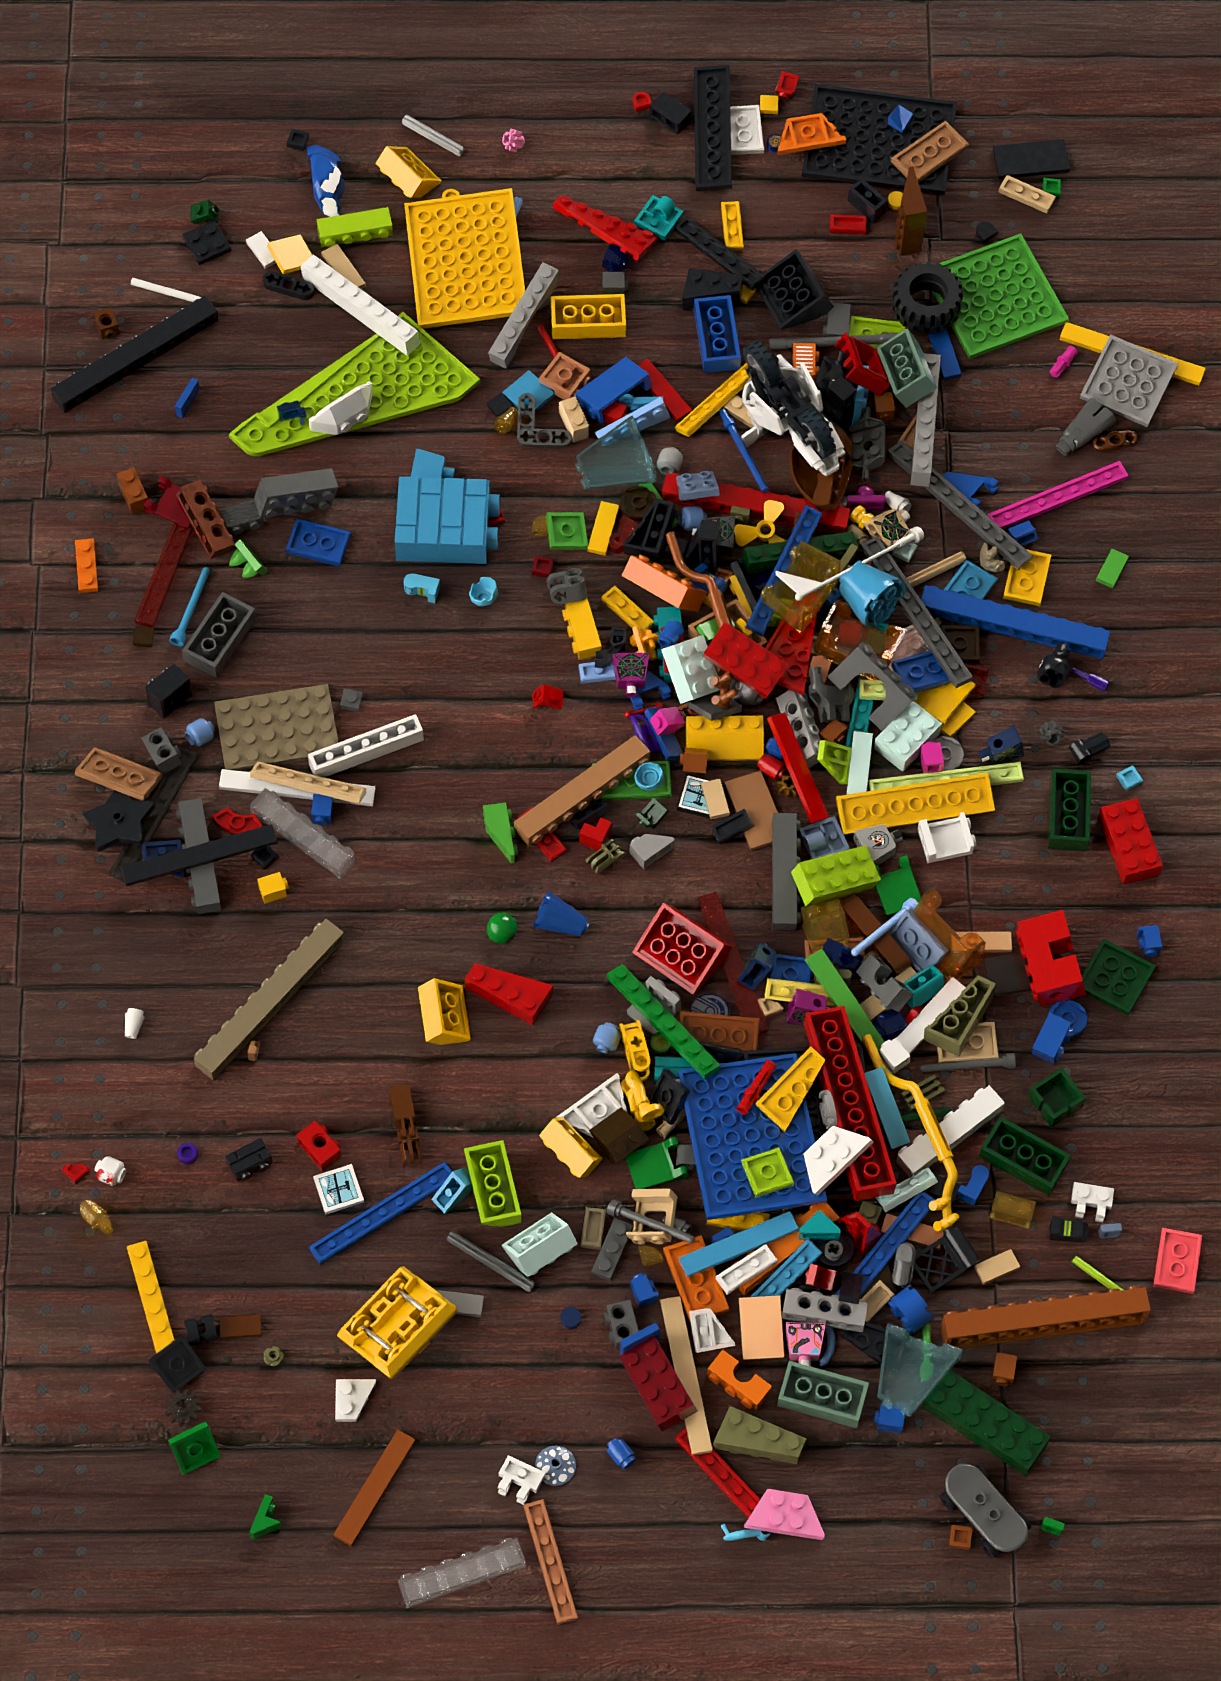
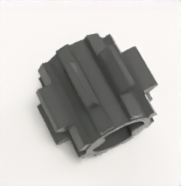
[1039,721,1064,746]

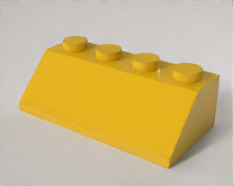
[685,715,764,761]

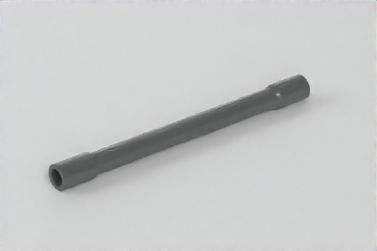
[769,333,899,350]

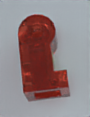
[609,515,639,554]

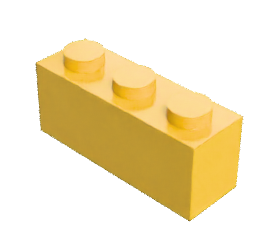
[562,598,602,660]
[539,1117,603,1178]

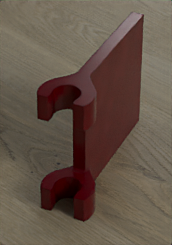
[143,476,201,529]

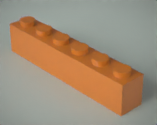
[732,1203,840,1296]

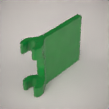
[875,855,923,916]
[625,1137,689,1189]

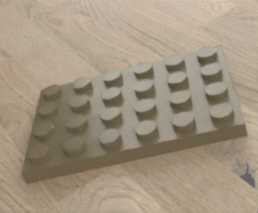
[214,684,338,771]

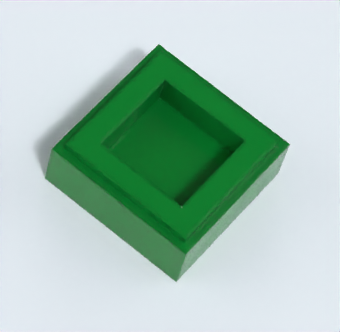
[1042,178,1061,198]
[1041,1517,1065,1536]

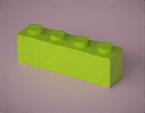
[317,207,393,247]

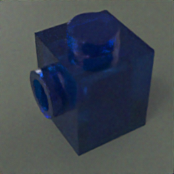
[602,244,629,272]
[875,1010,907,1042]

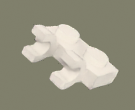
[1071,1182,1114,1223]
[498,1455,545,1505]

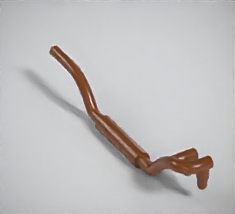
[666,532,738,708]

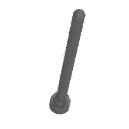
[919,1053,1016,1073]
[607,1199,695,1243]

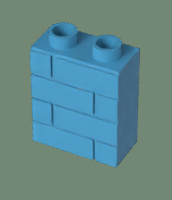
[395,476,500,564]

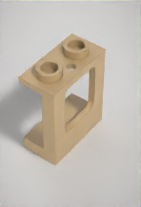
[626,1189,678,1244]

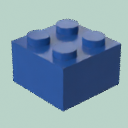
[1032,1013,1073,1065]

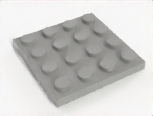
[1080,334,1178,427]

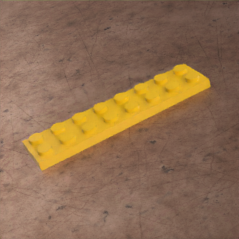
[836,773,995,835]

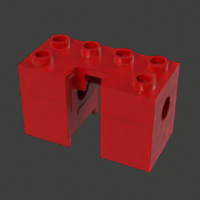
[1015,910,1086,1007]

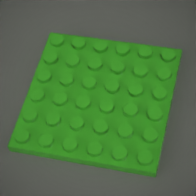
[932,233,1069,360]

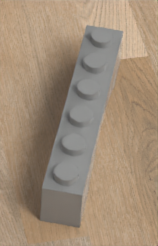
[488,262,560,369]

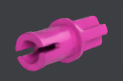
[1049,346,1078,378]

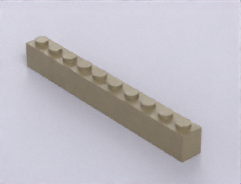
[194,919,345,1080]

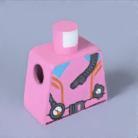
[785,1322,825,1366]

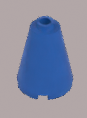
[532,891,589,936]

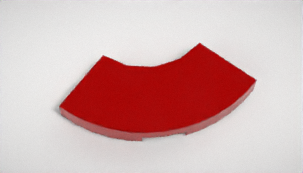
[211,807,263,835]

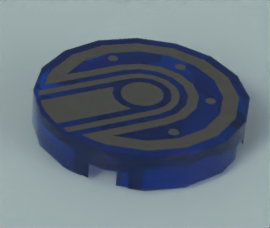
[690,993,730,1016]

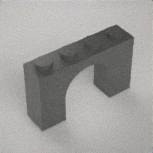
[828,642,917,731]

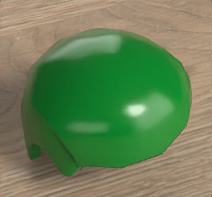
[486,912,517,944]

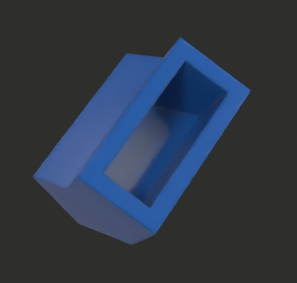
[1007,520,1038,546]

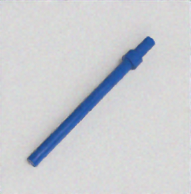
[719,409,769,493]

